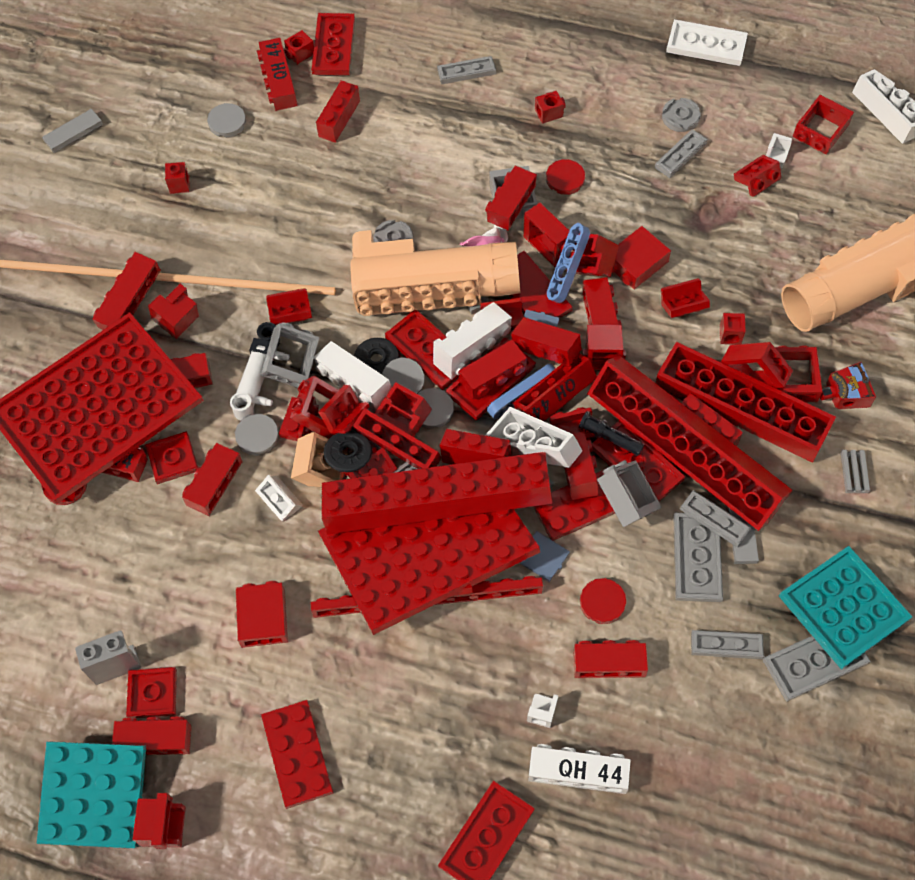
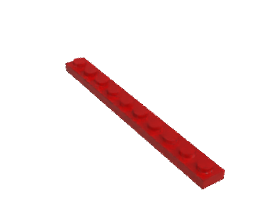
[311,576,543,618]

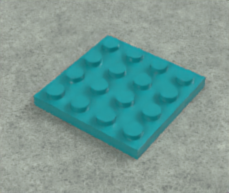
[779,546,912,670]
[36,741,146,848]

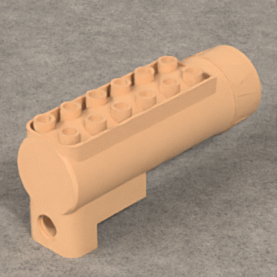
[781,214,915,332]
[351,230,520,316]

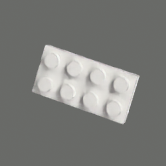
[666,19,748,66]

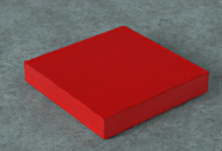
[145,431,198,485]
[126,667,177,718]

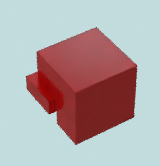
[570,233,619,277]
[148,283,199,339]
[582,325,626,370]
[374,382,432,437]
[132,793,186,849]

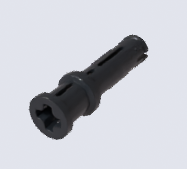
[578,411,645,456]

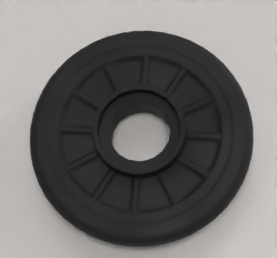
[354,338,400,375]
[324,431,372,472]

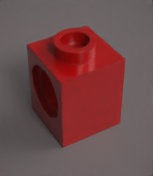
[284,30,314,65]
[535,90,566,124]
[165,162,190,194]
[719,313,746,345]

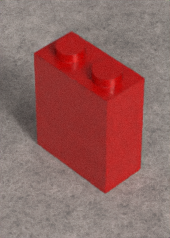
[612,226,671,290]
[236,581,288,648]

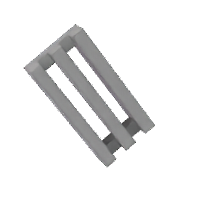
[841,450,870,493]

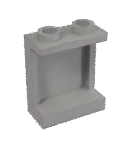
[75,631,141,685]

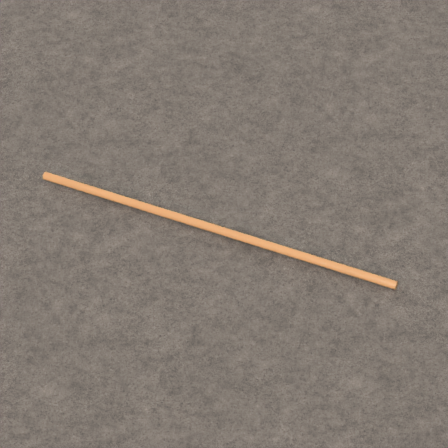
[0,260,336,295]

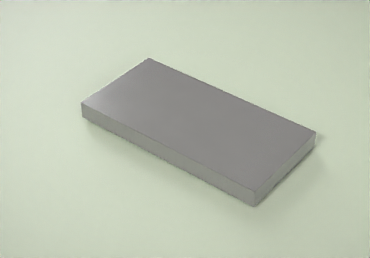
[673,513,723,602]
[763,636,871,702]

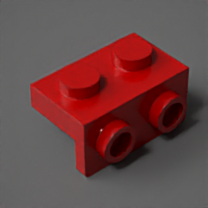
[661,278,710,318]
[266,288,312,325]
[318,385,370,434]

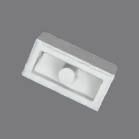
[255,475,303,521]

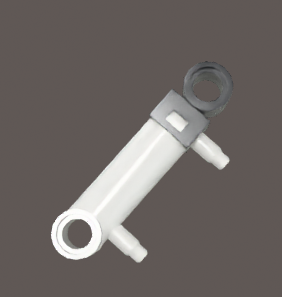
[230,322,290,421]

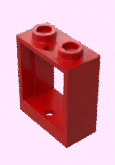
[793,95,854,155]
[523,203,571,267]
[721,342,793,388]
[773,345,822,402]
[290,376,339,439]

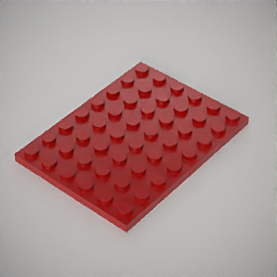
[0,312,204,504]
[318,509,540,635]

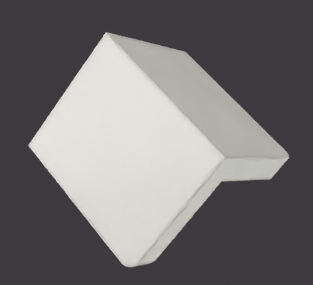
[766,133,793,168]
[527,694,558,728]

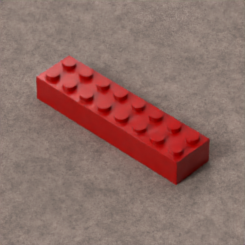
[655,342,836,463]

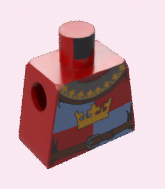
[820,362,876,409]

